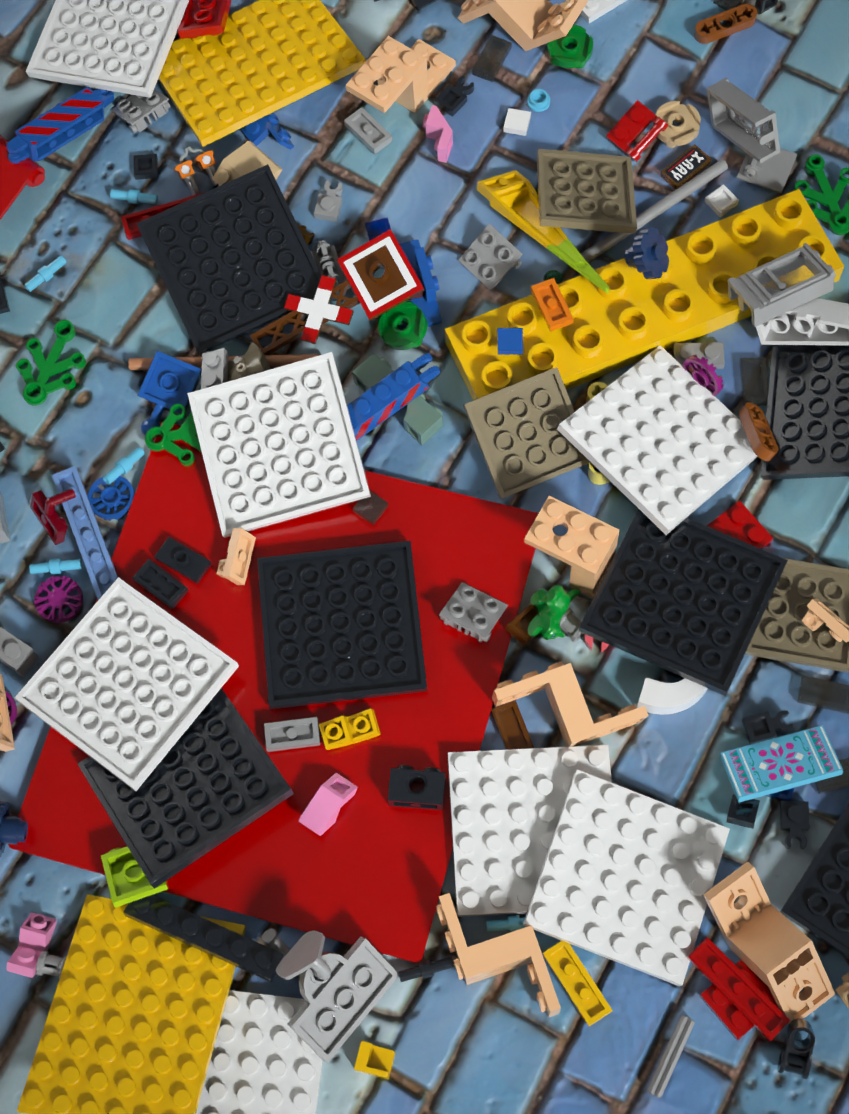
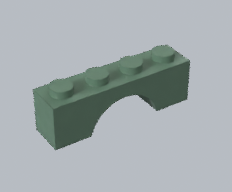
[352,353,443,445]

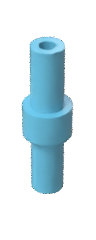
[110,189,158,204]
[24,255,67,292]
[103,447,145,485]
[29,558,82,575]
[486,915,526,933]

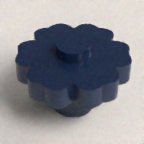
[625,228,669,279]
[0,801,28,857]

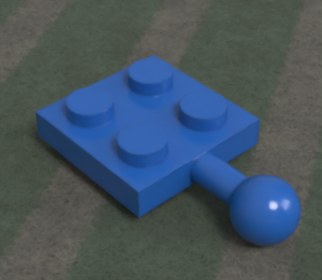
[137,351,202,436]

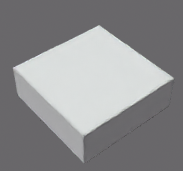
[503,108,531,136]
[704,184,739,217]

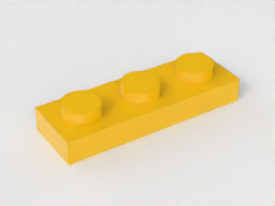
[542,941,613,1027]

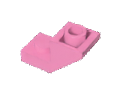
[423,105,453,163]
[299,773,358,836]
[7,912,57,978]

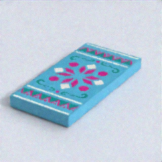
[720,725,843,803]

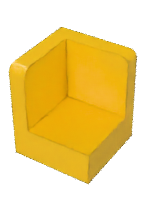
[354,1041,395,1080]

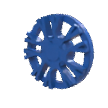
[87,476,135,521]

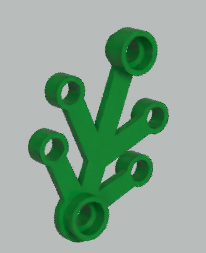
[794,154,849,235]
[16,320,86,406]
[145,404,202,466]

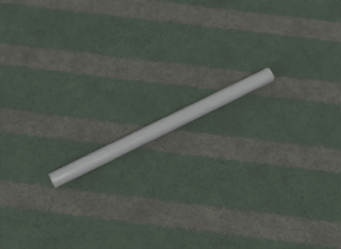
[581,159,728,263]

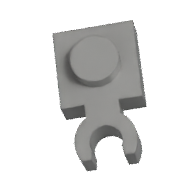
[314,180,343,222]

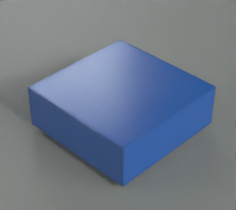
[497,328,523,355]

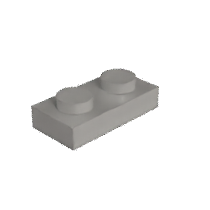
[344,107,392,154]
[673,342,725,369]
[201,348,229,389]
[264,717,320,752]

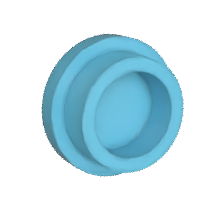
[527,89,550,112]

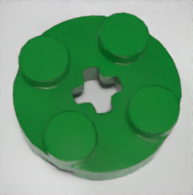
[547,24,593,68]
[378,301,428,350]

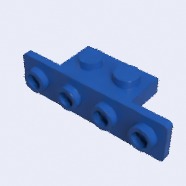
[241,113,294,150]
[399,240,442,327]

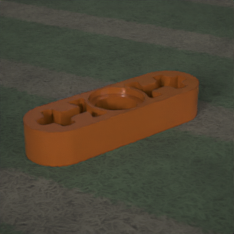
[694,4,757,44]
[738,402,778,461]

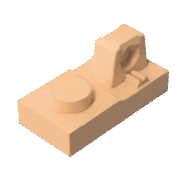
[216,528,256,585]
[802,598,849,643]

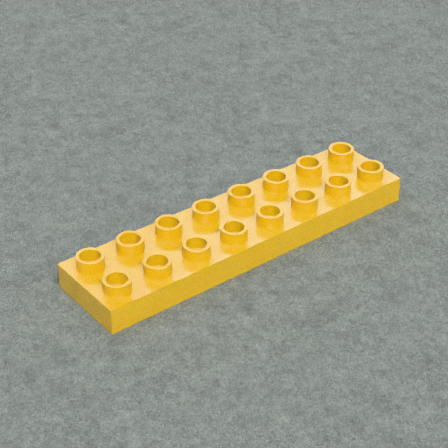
[445,189,844,400]

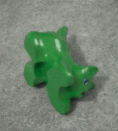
[528,585,581,640]

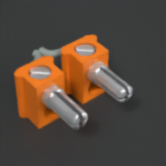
[173,146,217,196]

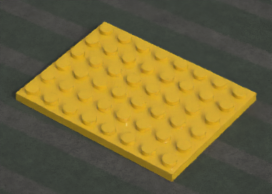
[158,0,366,147]
[17,894,246,1114]

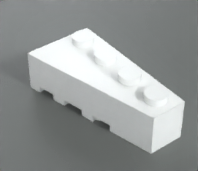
[756,288,849,345]

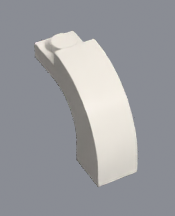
[637,677,708,715]

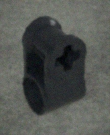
[777,1019,815,1079]

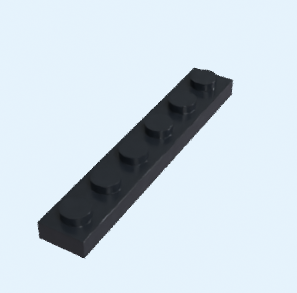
[123,895,284,982]

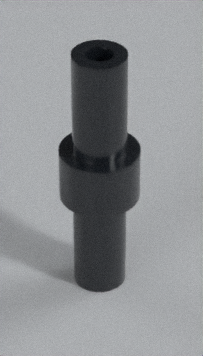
[398,956,454,982]

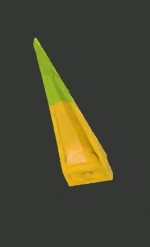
[477,170,609,294]

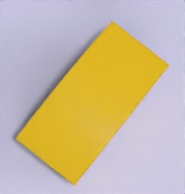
[319,708,381,750]

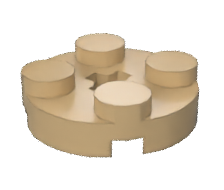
[653,101,701,148]

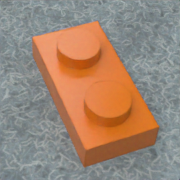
[531,278,573,332]

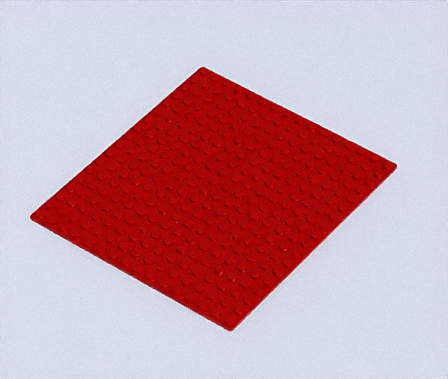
[8,422,539,963]

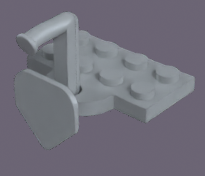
[262,929,399,1063]

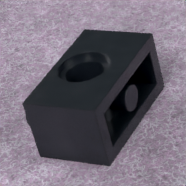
[388,765,446,810]

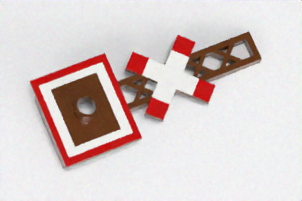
[250,229,425,355]

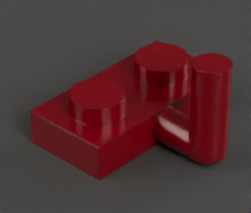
[30,488,76,545]

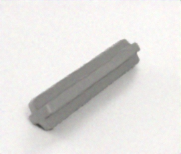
[647,1015,695,1098]

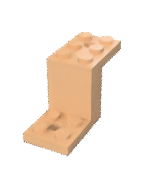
[457,0,588,51]
[346,36,456,114]
[524,496,620,599]
[492,661,648,747]
[703,862,835,1025]
[436,893,561,1018]

